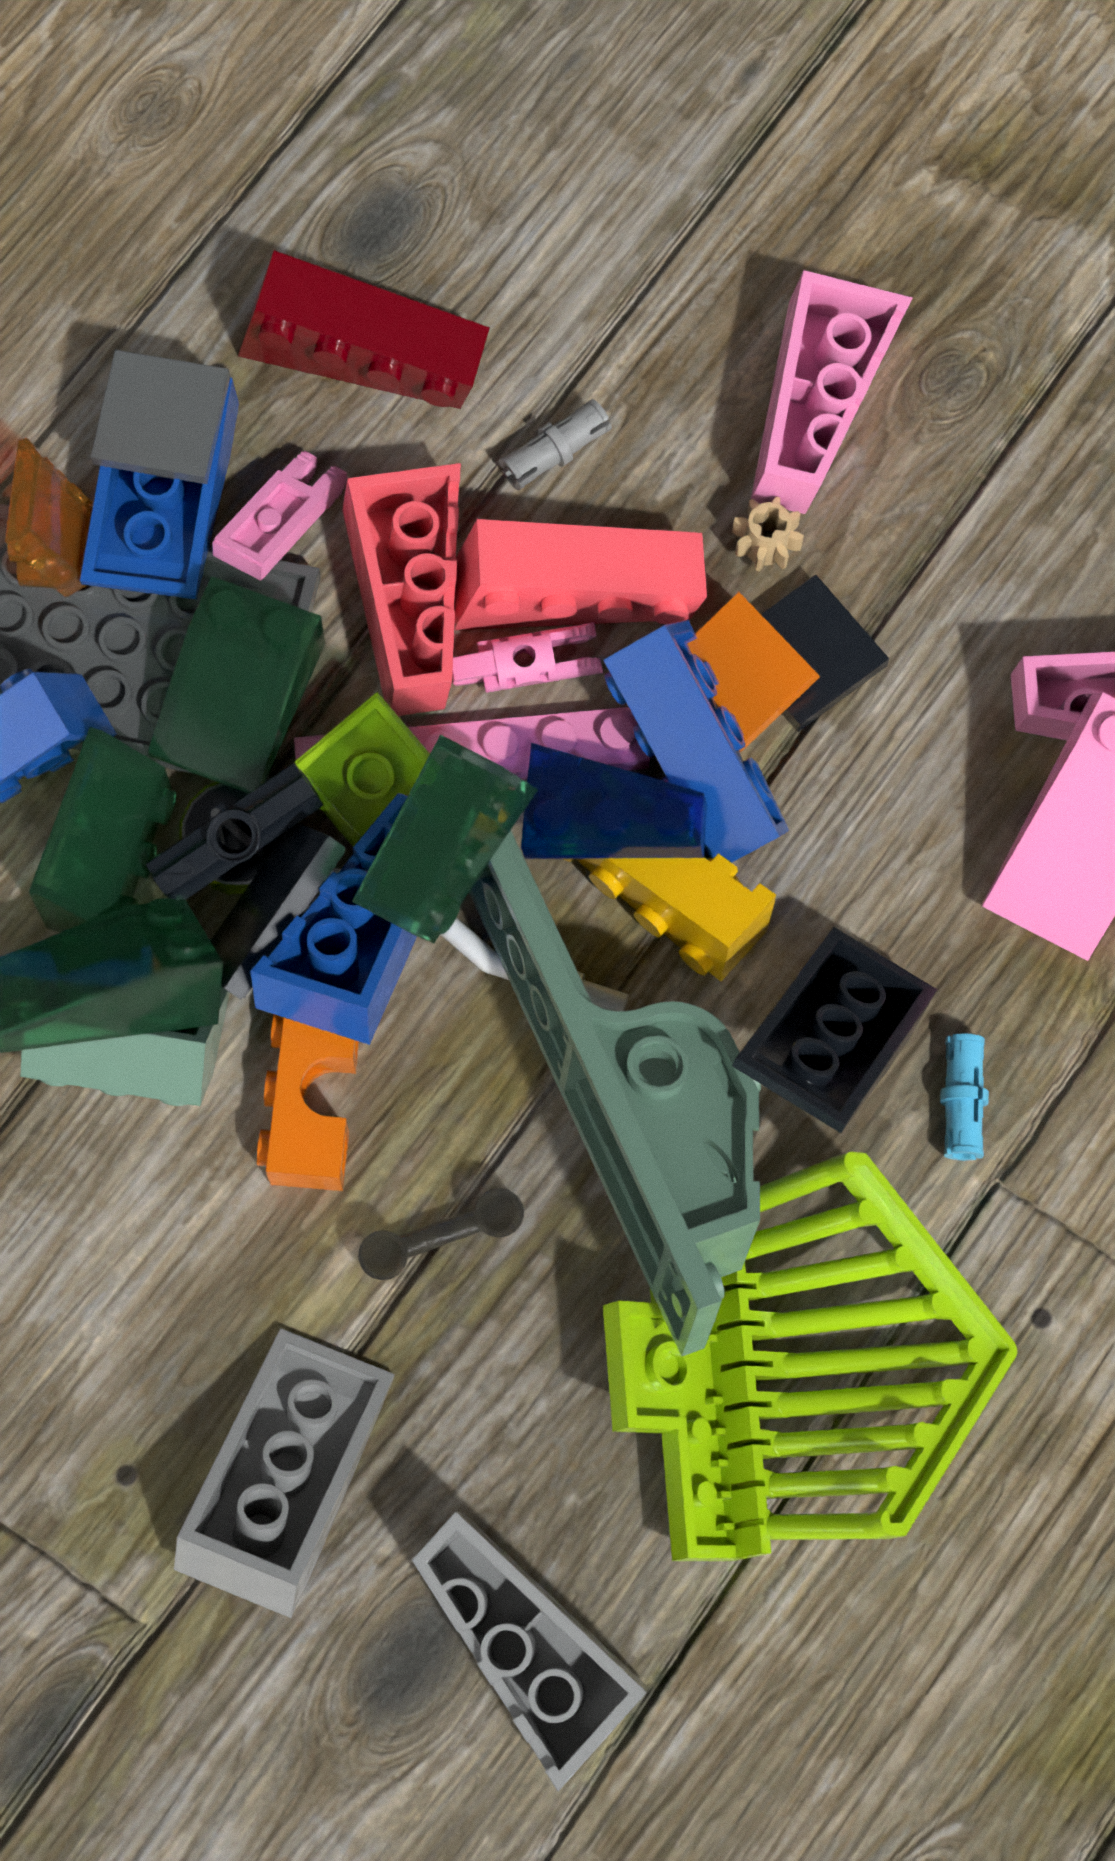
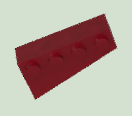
[238,250,490,409]

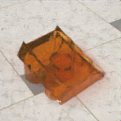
[5,438,93,597]

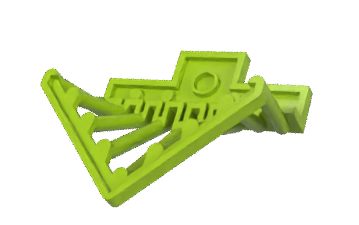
[603,1152,1017,1561]

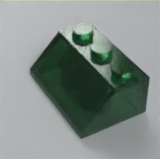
[29,727,176,948]

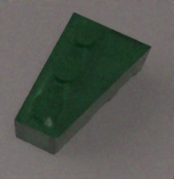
[352,734,538,944]

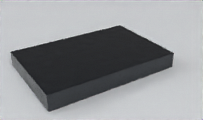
[192,823,346,1000]

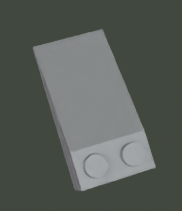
[174,1328,394,1618]

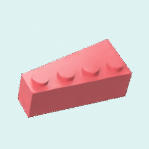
[342,463,461,716]
[454,519,707,630]

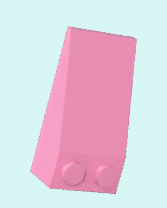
[981,692,1115,961]

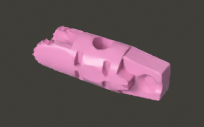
[452,622,603,693]

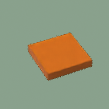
[687,592,820,753]

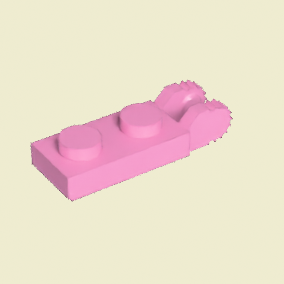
[212,451,348,581]

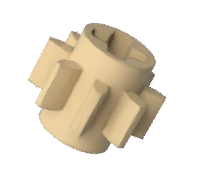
[732,497,804,572]

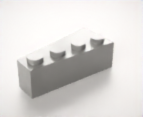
[412,1512,650,1791]

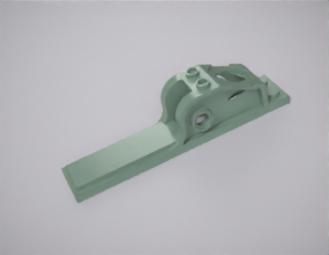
[448,770,761,1357]

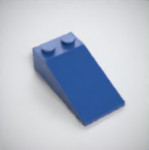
[80,378,239,599]

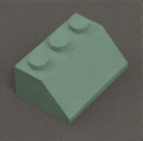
[20,956,230,1106]

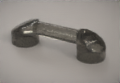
[358,1188,524,1280]

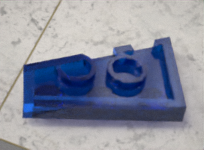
[520,742,707,859]

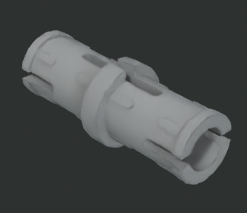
[499,399,612,491]

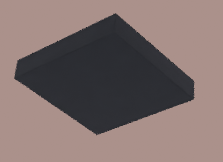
[761,574,890,732]

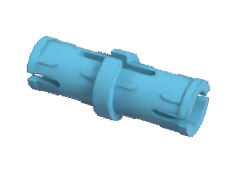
[940,1034,989,1161]

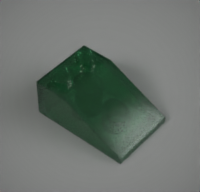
[148,576,326,793]

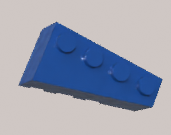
[604,620,789,863]
[0,669,117,803]
[250,793,455,1045]

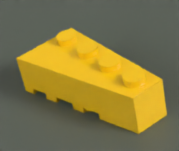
[543,762,776,982]

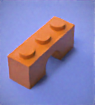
[257,1014,359,1191]

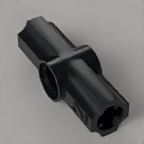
[146,762,324,907]

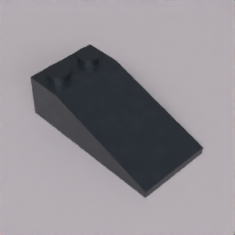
[732,927,938,1133]

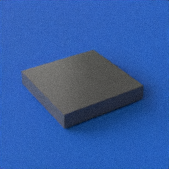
[91,349,231,484]

